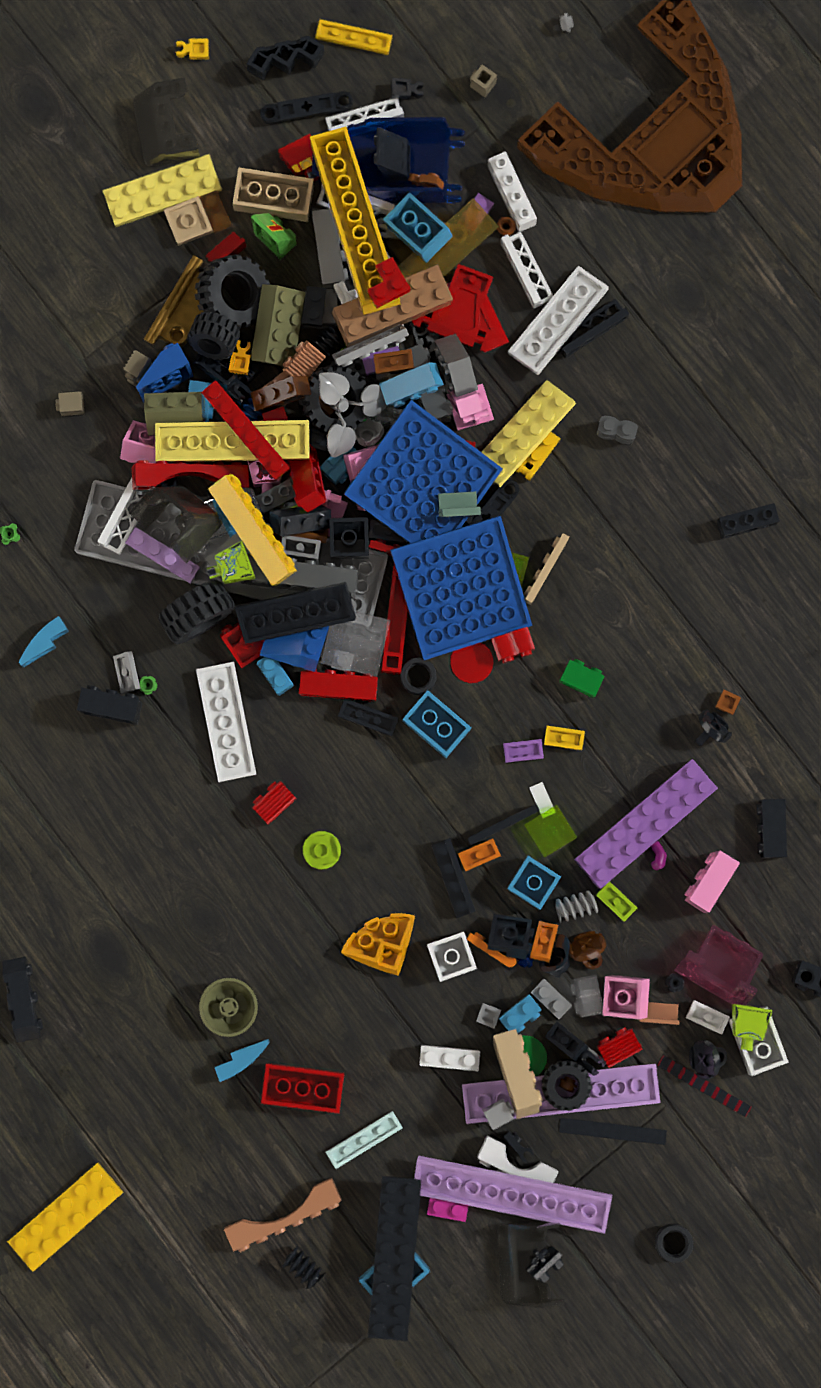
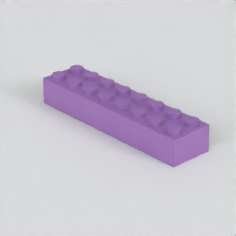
[574,759,718,889]

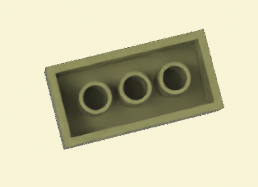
[251,284,306,367]

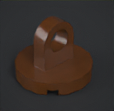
[569,931,606,969]

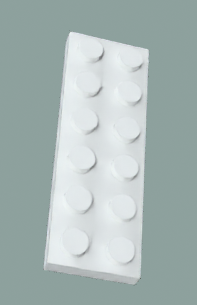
[508,266,608,375]
[196,662,257,782]

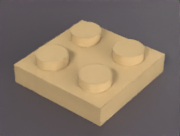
[164,196,213,246]

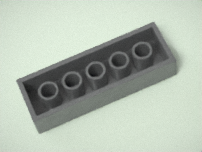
[241,553,358,598]

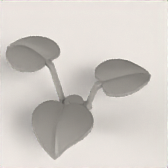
[319,372,387,457]

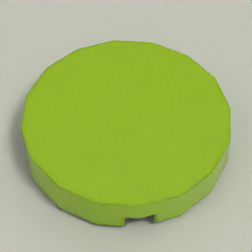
[303,831,341,869]

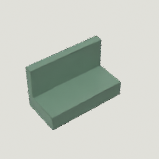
[438,492,481,517]

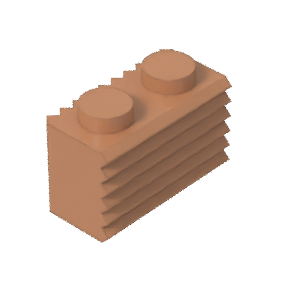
[282,340,326,378]

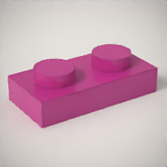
[427,1198,469,1222]

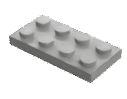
[332,325,409,367]

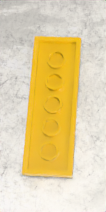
[8,1163,123,1272]

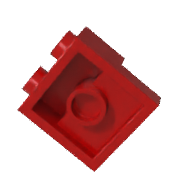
[219,618,264,668]

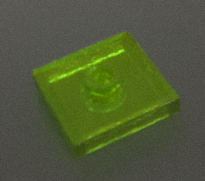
[524,805,577,858]

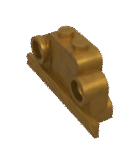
[144,255,203,347]

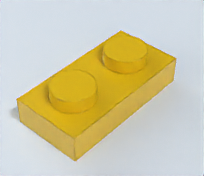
[544,726,585,751]

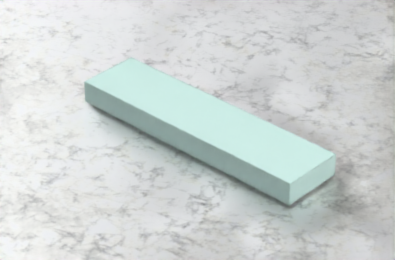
[326,1111,403,1169]

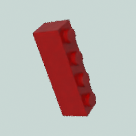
[287,443,327,513]
[299,669,378,702]

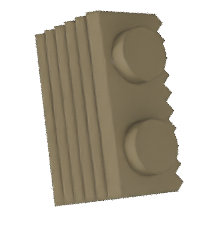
[123,350,152,386]

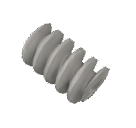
[555,890,598,923]

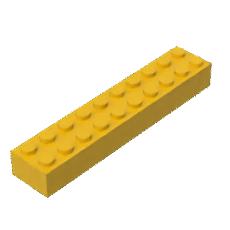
[310,127,400,315]

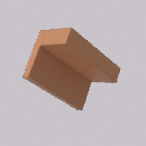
[638,1002,679,1025]

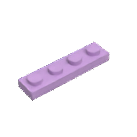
[125,527,200,584]

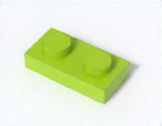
[596,881,637,922]

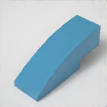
[19,616,69,667]
[215,1039,270,1082]

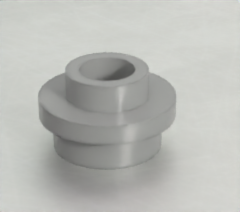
[560,13,573,32]

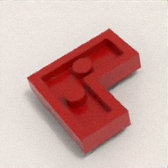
[367,257,411,309]

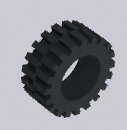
[299,365,366,432]

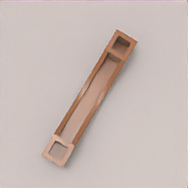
[224,1177,341,1252]

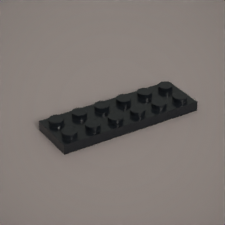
[235,582,356,644]

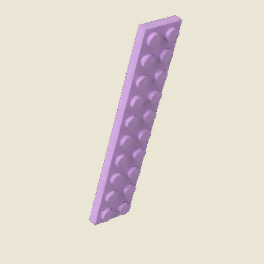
[462,1063,660,1124]
[414,1156,612,1233]

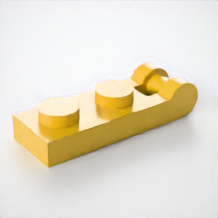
[516,432,560,481]

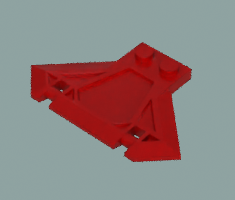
[412,264,509,352]

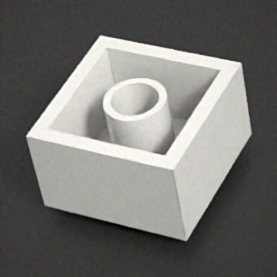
[427,932,477,982]

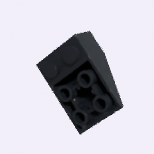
[374,127,411,182]

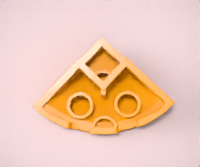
[341,913,415,976]

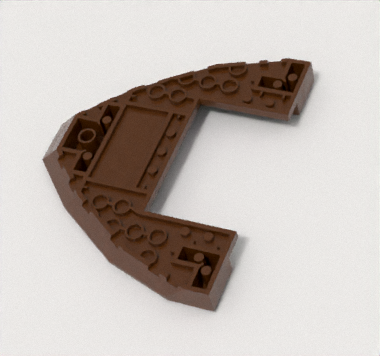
[517,0,742,213]

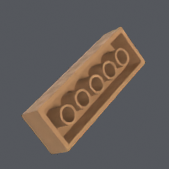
[332,265,453,348]

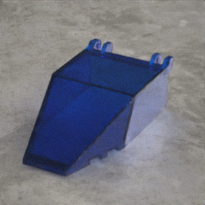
[312,117,465,204]

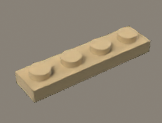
[524,534,569,605]

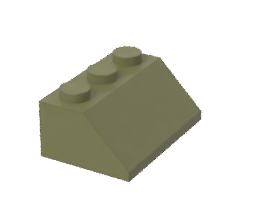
[144,392,205,436]

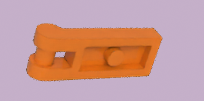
[466,932,516,967]

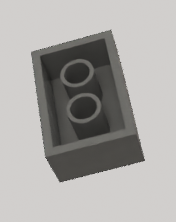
[433,333,478,397]

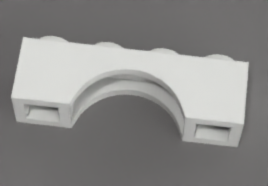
[477,1135,558,1183]

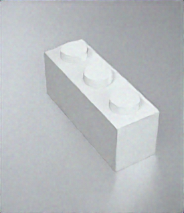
[419,1045,480,1071]

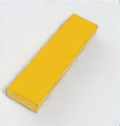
[315,19,392,55]

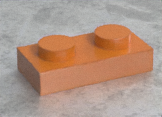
[458,838,501,871]
[530,921,558,962]

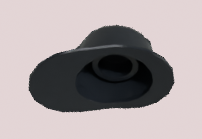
[539,934,570,978]

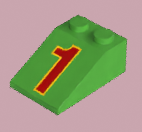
[251,213,296,260]

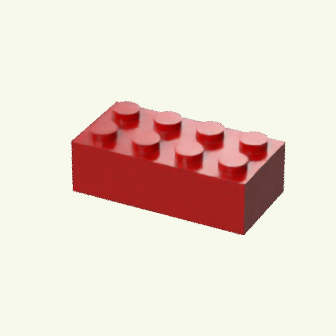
[261,1063,344,1113]

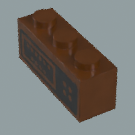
[251,376,311,411]

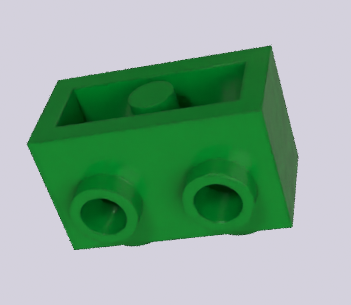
[559,659,605,699]

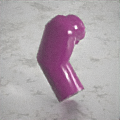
[651,841,667,870]

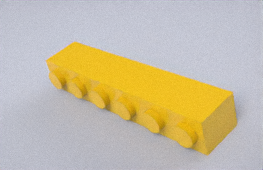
[208,474,297,586]

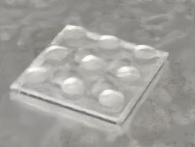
[321,612,390,677]

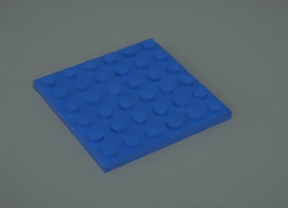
[344,400,503,543]
[390,516,532,660]

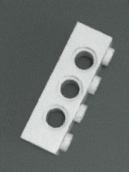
[488,151,537,233]

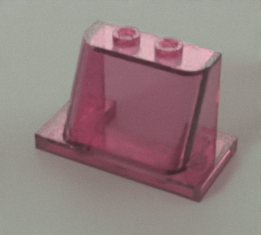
[674,925,764,1006]

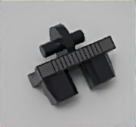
[525,1246,564,1283]

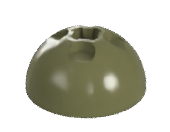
[199,978,258,1037]

